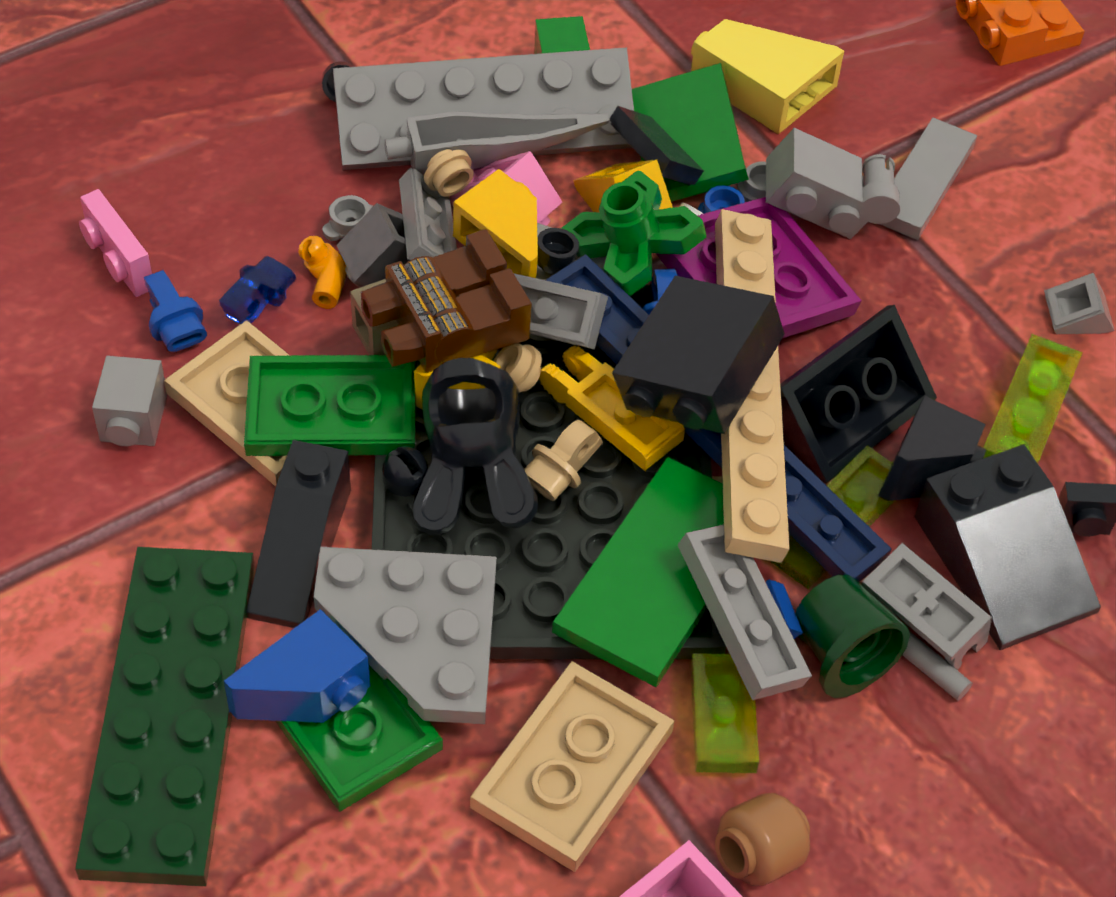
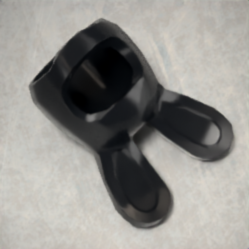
[413,358,538,535]

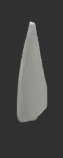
[385,111,610,175]

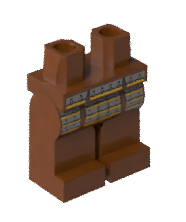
[361,229,532,373]

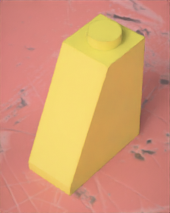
[691,19,844,134]

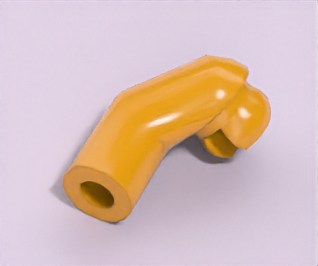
[298,236,347,309]

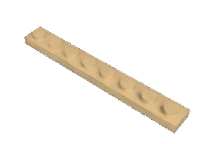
[715,209,789,563]

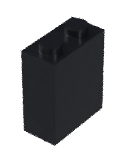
[612,276,785,434]

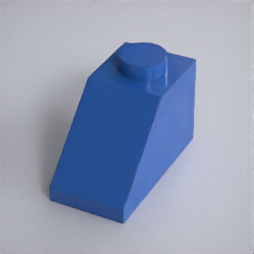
[224,609,370,723]

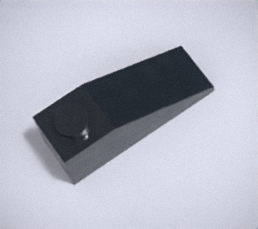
[246,440,351,628]

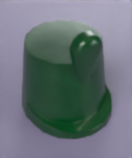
[795,575,910,698]

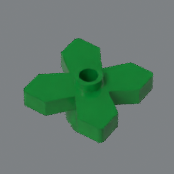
[561,171,707,296]

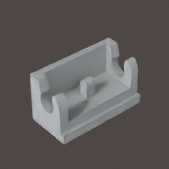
[862,543,992,670]

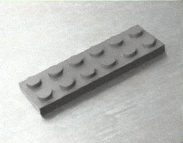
[333,47,634,170]

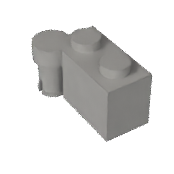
[766,128,900,239]

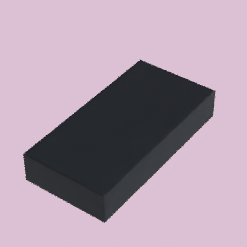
[609,106,704,185]

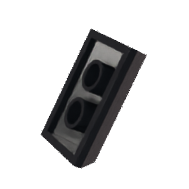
[780,305,937,483]

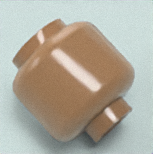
[715,793,810,886]

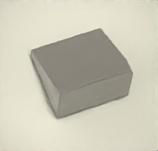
[1044,273,1115,334]

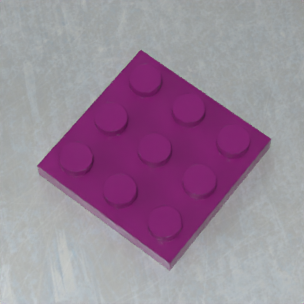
[656,197,862,338]

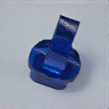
[219,256,296,325]

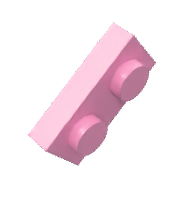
[79,189,152,297]

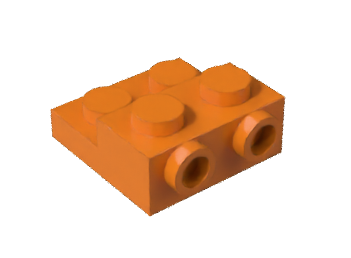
[955,0,1085,66]

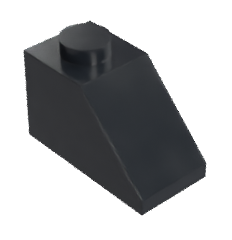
[878,396,987,501]

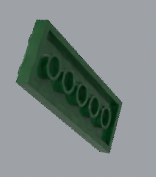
[75,547,255,886]

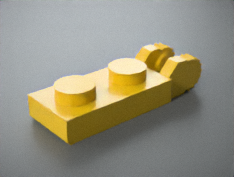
[539,345,685,471]

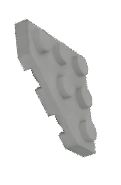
[314,547,497,724]

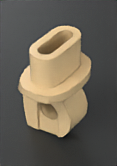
[524,420,603,501]

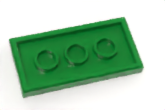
[552,457,724,688]

